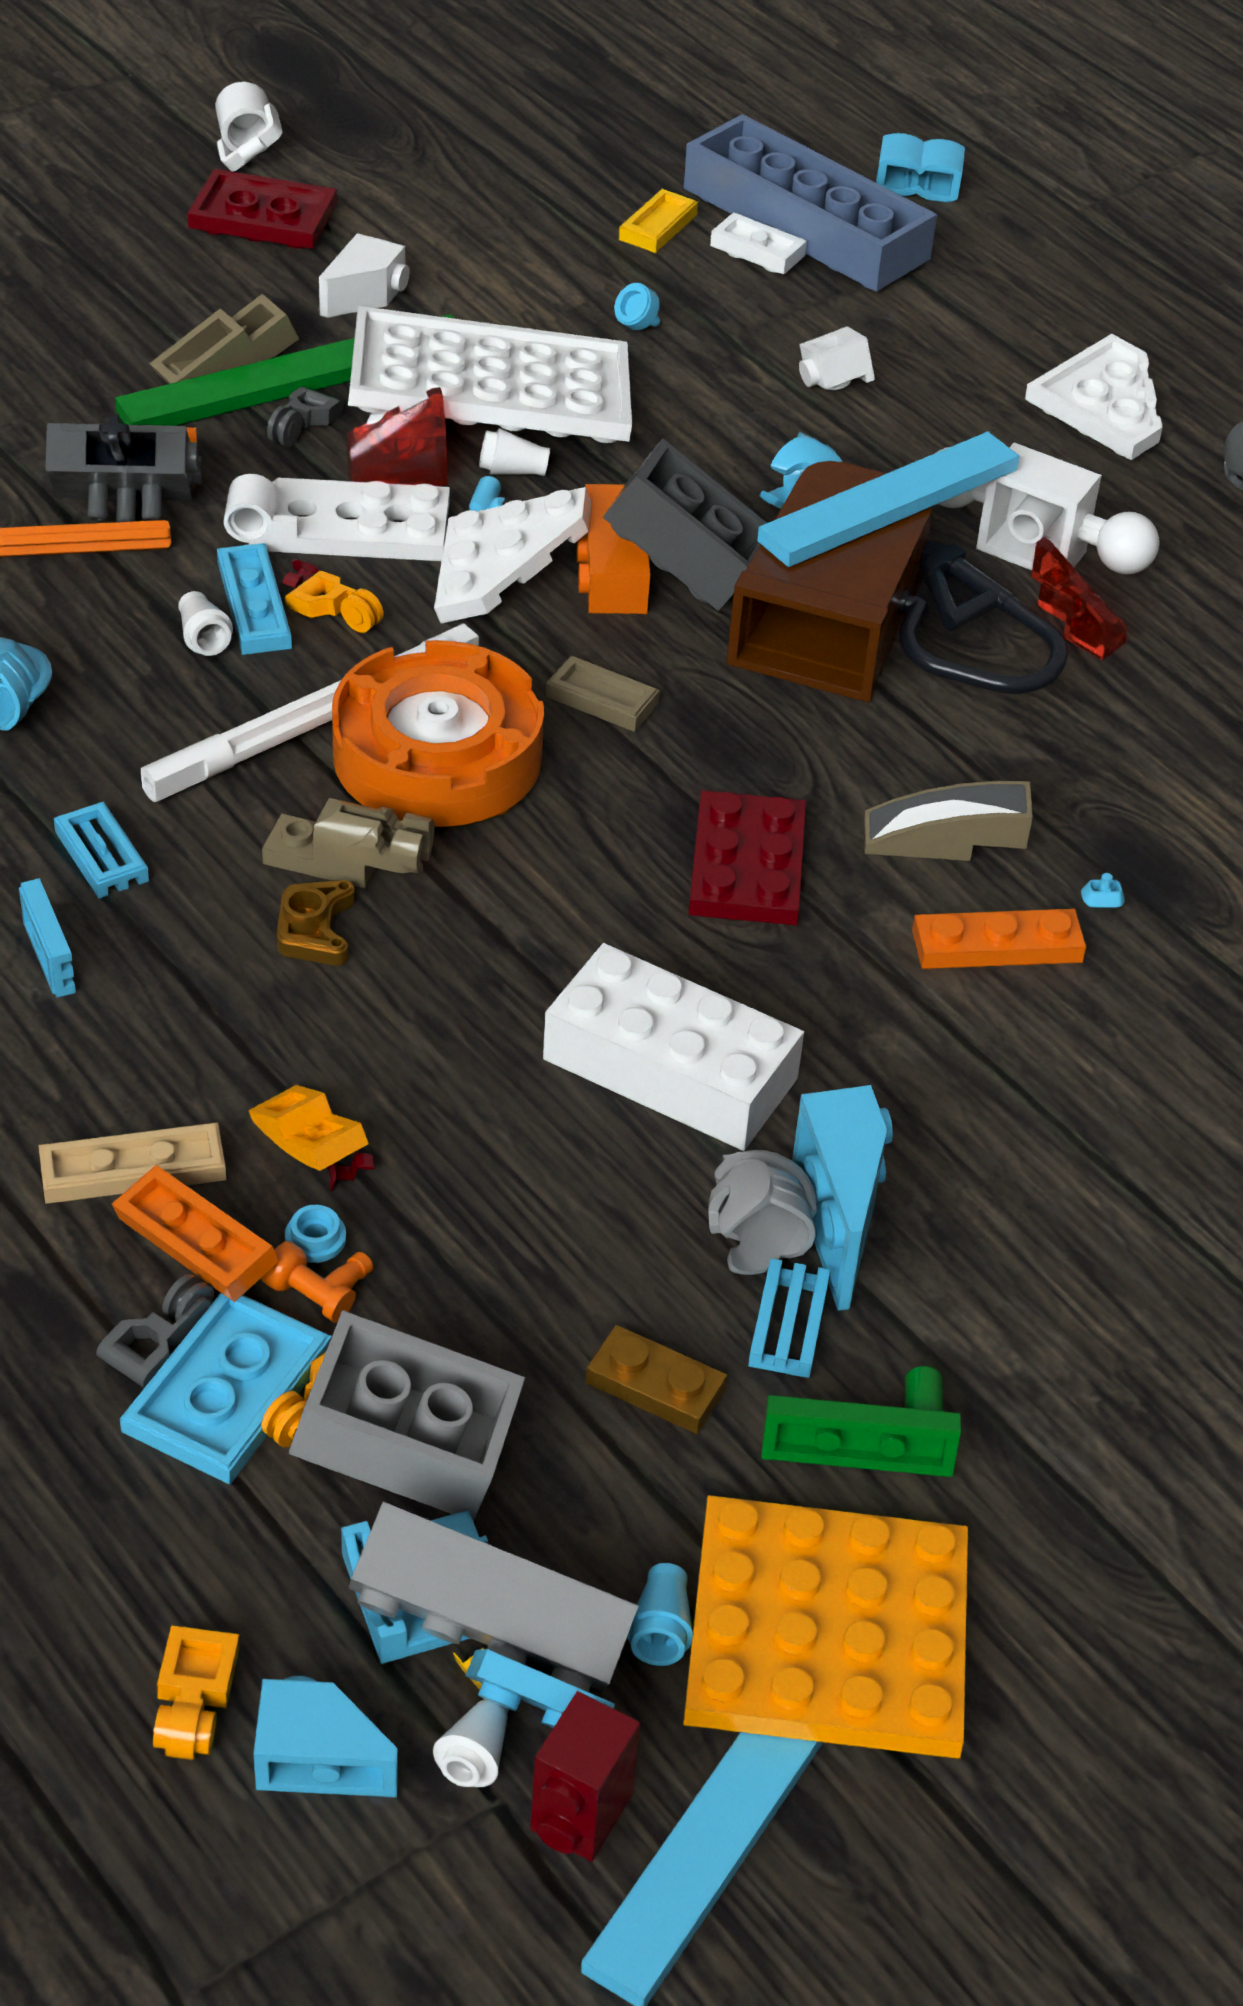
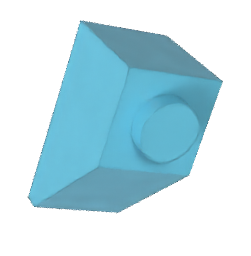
[254,1676,398,1797]

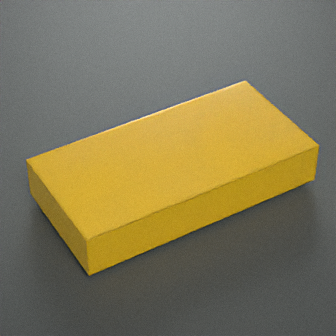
[619,189,698,253]

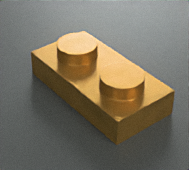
[586,1325,727,1434]

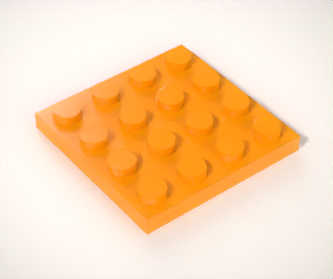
[683,1495,968,1759]

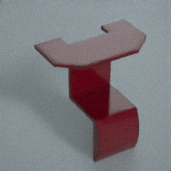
[282,559,320,588]
[327,1153,375,1191]

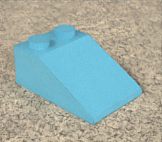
[792,1085,893,1311]

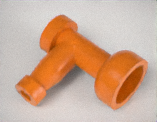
[261,1241,373,1323]

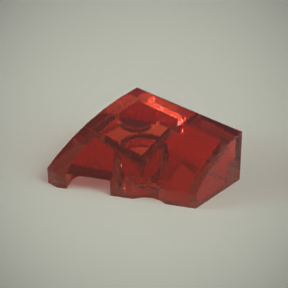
[347,387,448,486]
[1031,537,1127,661]

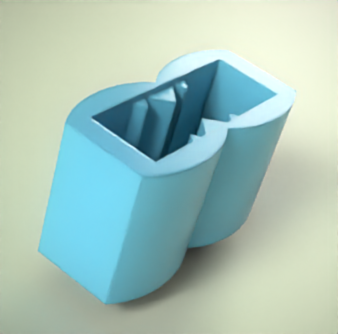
[876,133,965,202]

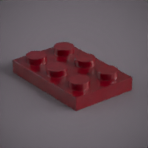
[187,169,337,249]
[689,790,806,926]

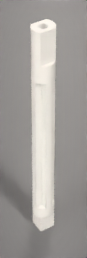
[140,624,479,802]

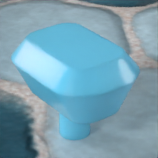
[1081,873,1125,908]

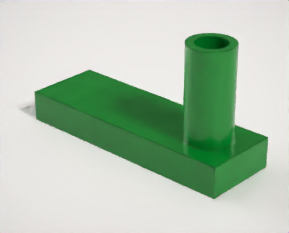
[761,1366,961,1477]

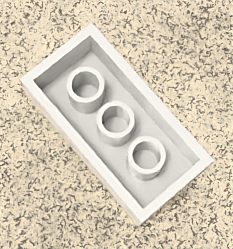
[543,943,804,1151]

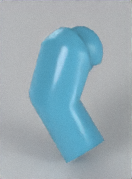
[469,476,505,511]

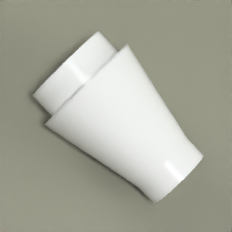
[479,428,550,476]
[178,591,233,656]

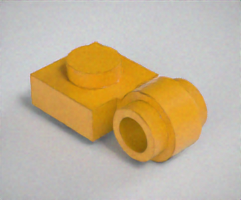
[153,1625,239,1760]

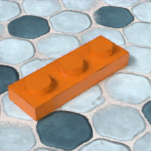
[912,909,1086,969]
[112,1165,279,1302]

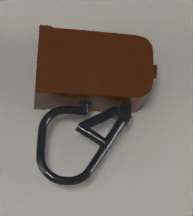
[727,461,1068,703]

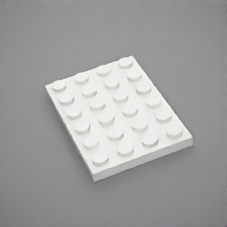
[348,306,632,443]

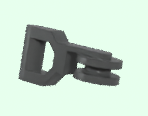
[267,386,344,448]
[96,1274,214,1388]

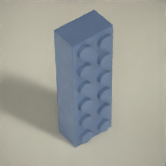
[684,114,937,292]

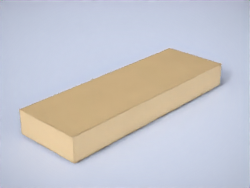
[39,1122,226,1204]

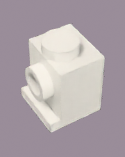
[799,326,875,390]

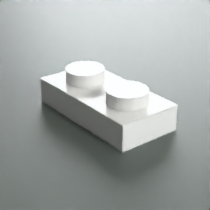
[710,212,807,274]

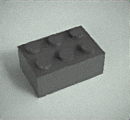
[602,438,767,611]

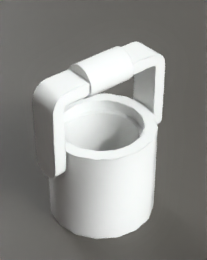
[215,82,282,172]

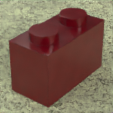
[530,1691,640,1862]

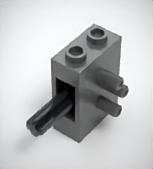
[46,414,202,522]

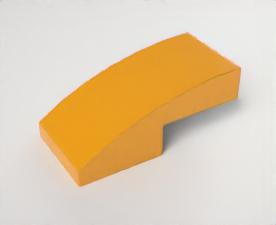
[248,1085,369,1171]

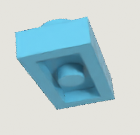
[465,1649,615,1728]

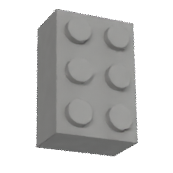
[288,1310,525,1521]

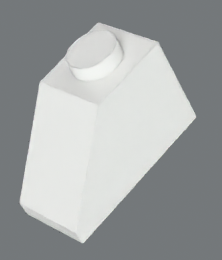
[319,233,410,318]

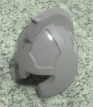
[708,1150,817,1275]

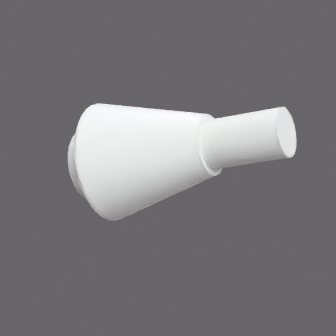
[433,1698,509,1787]

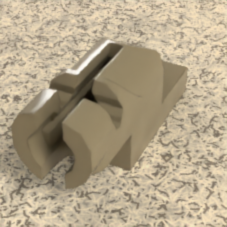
[262,798,434,889]

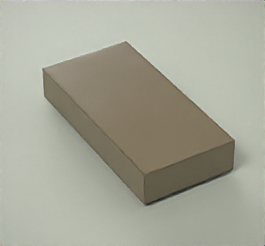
[546,656,660,732]

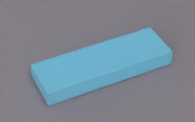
[217,543,292,655]

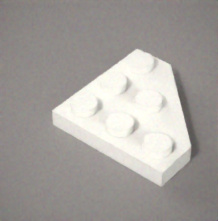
[1025,334,1162,460]
[434,487,592,623]

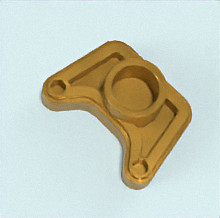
[277,880,355,966]

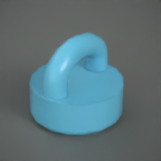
[614,283,661,330]

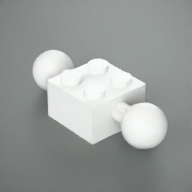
[936,443,1159,582]

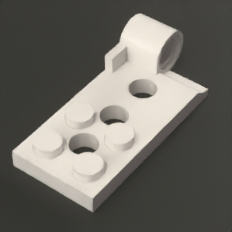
[224,474,450,561]

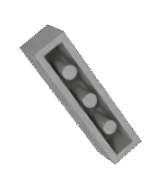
[348,1502,638,1692]

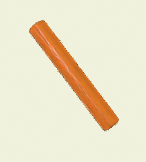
[0,520,171,557]

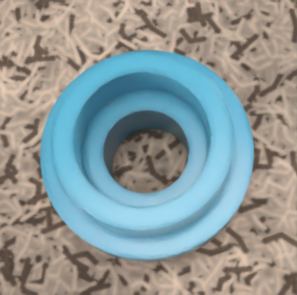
[285,1205,346,1263]

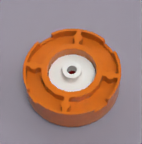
[332,640,544,827]

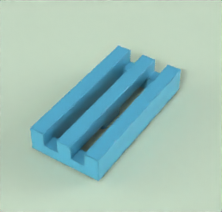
[54,802,149,899]
[19,878,76,998]
[748,1258,830,1378]

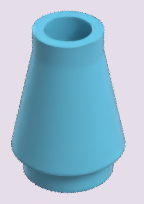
[627,1563,693,1666]

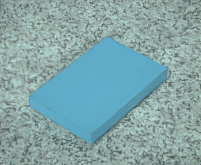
[120,1293,332,1485]

